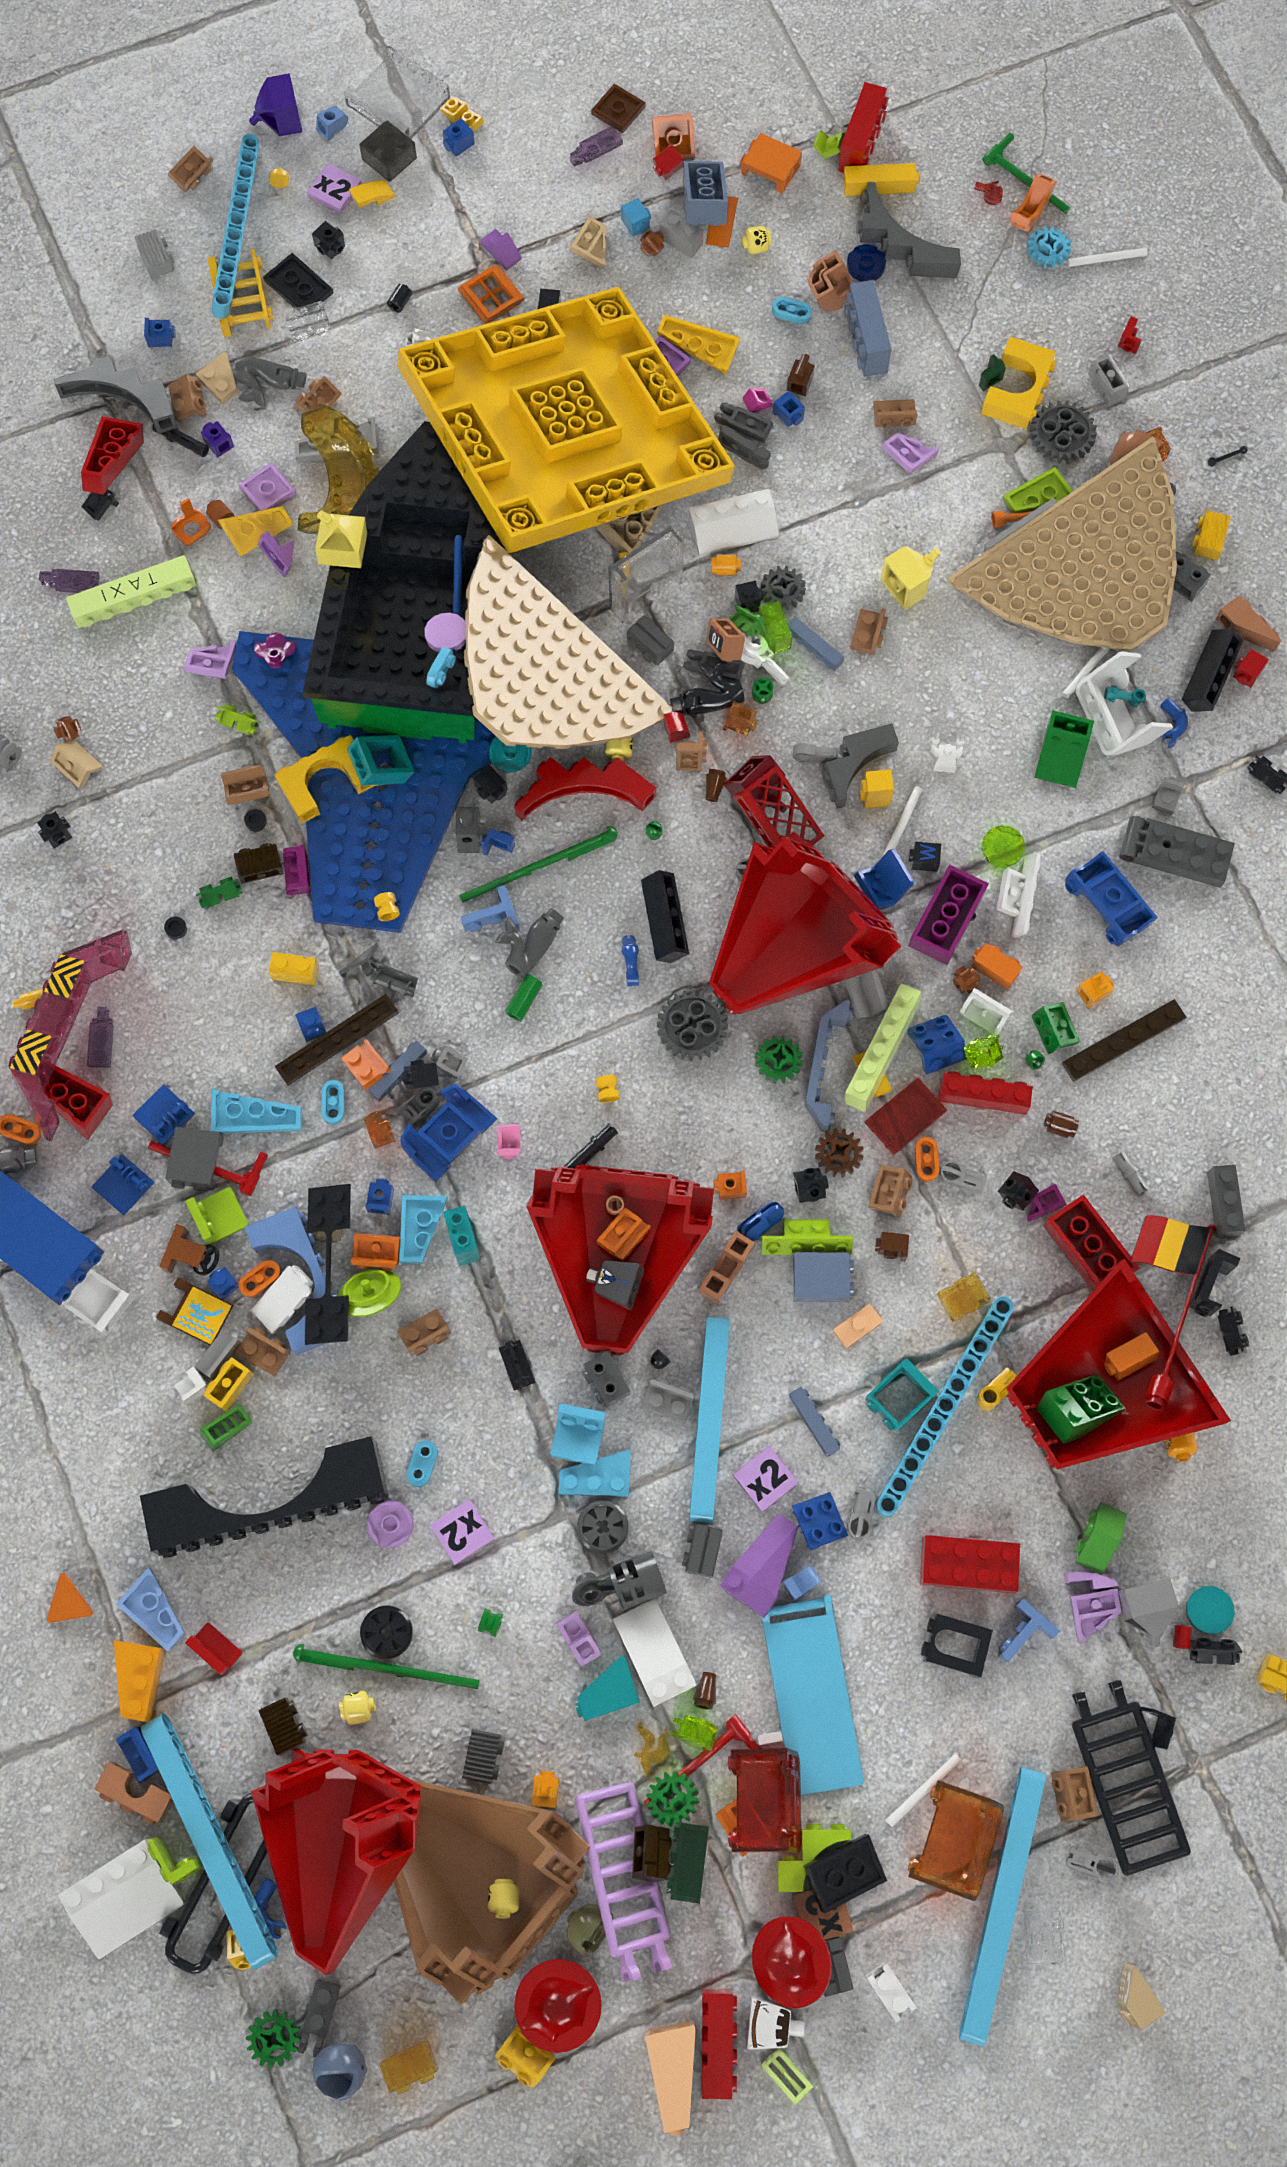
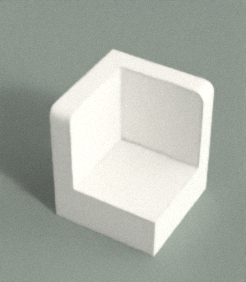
[175,1366,208,1405]

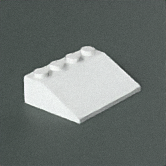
[58,1839,186,1960]

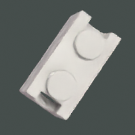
[865,1961,917,2023]

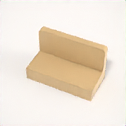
[50,740,103,788]

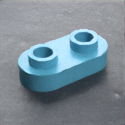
[772,297,812,324]
[426,647,456,688]
[321,1080,345,1125]
[407,1440,438,1487]

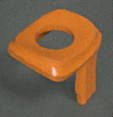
[171,498,211,546]

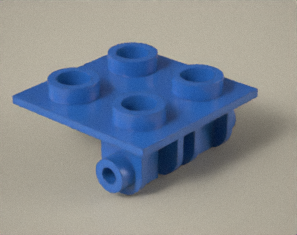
[132,1084,195,1145]
[91,1154,155,1216]
[792,1492,849,1551]

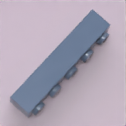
[786,617,844,671]
[368,1040,427,1102]
[788,1387,840,1457]

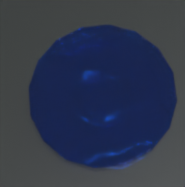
[846,244,887,282]

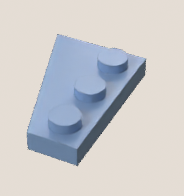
[116,1567,185,1652]

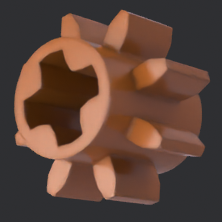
[640,230,664,256]
[53,715,81,742]
[953,965,980,994]

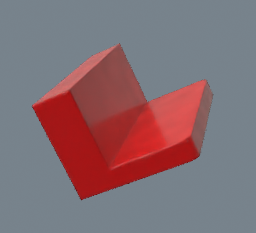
[185,1623,243,1675]

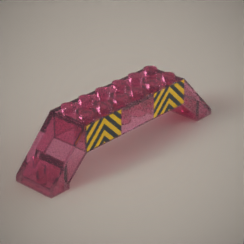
[8,930,132,1142]

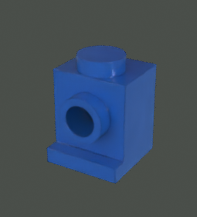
[144,318,176,347]
[773,391,805,428]
[295,1007,326,1042]
[365,1179,394,1215]
[207,1267,239,1300]

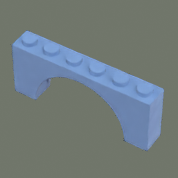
[245,1206,349,1356]

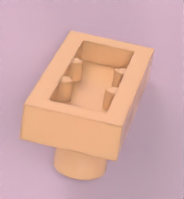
[833,1303,883,1349]

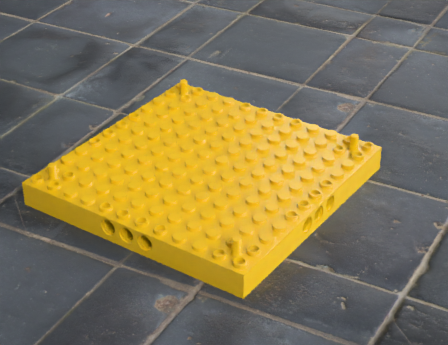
[397,286,735,554]

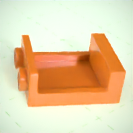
[740,133,802,194]

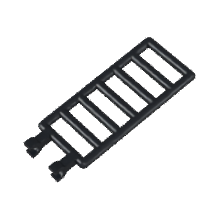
[1072,1680,1191,1876]

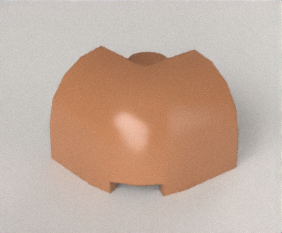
[807,250,854,311]
[1110,429,1162,466]

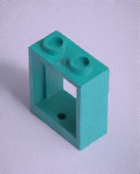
[347,735,414,786]
[443,1205,481,1266]
[865,1358,939,1432]

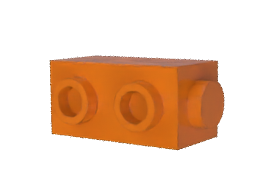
[971,943,1023,991]
[1104,1332,1159,1381]

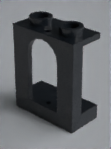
[1189,1249,1241,1317]
[921,1614,993,1678]

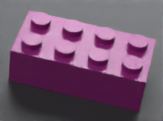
[908,864,989,965]

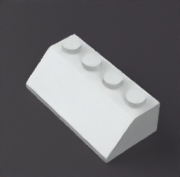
[689,489,779,556]

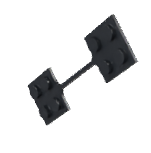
[305,1184,351,1345]

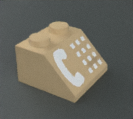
[1117,1963,1166,2030]

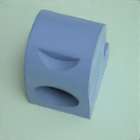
[316,106,348,140]
[782,1565,822,1601]

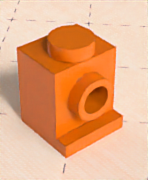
[713,1171,747,1200]

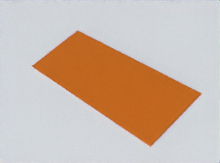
[706,196,738,248]

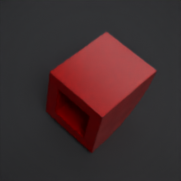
[664,712,690,743]

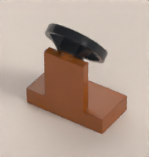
[159,1224,220,1276]

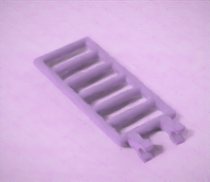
[575,1782,672,1982]

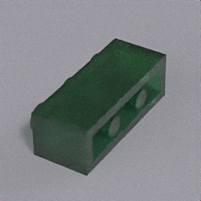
[666,1822,709,1904]

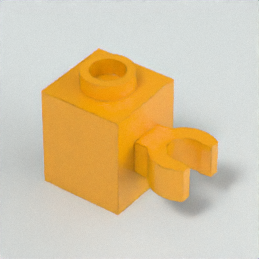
[1076,971,1115,1008]
[532,1771,560,1808]

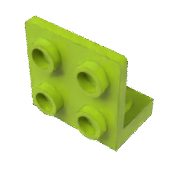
[185,1187,249,1245]
[147,1837,204,1885]

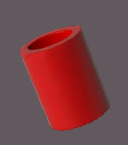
[1173,1625,1192,1649]

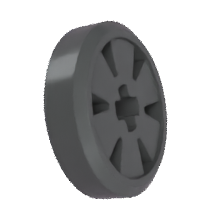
[577,1501,629,1554]

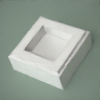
[757,1731,783,1745]

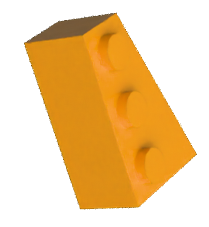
[113,1640,166,1722]

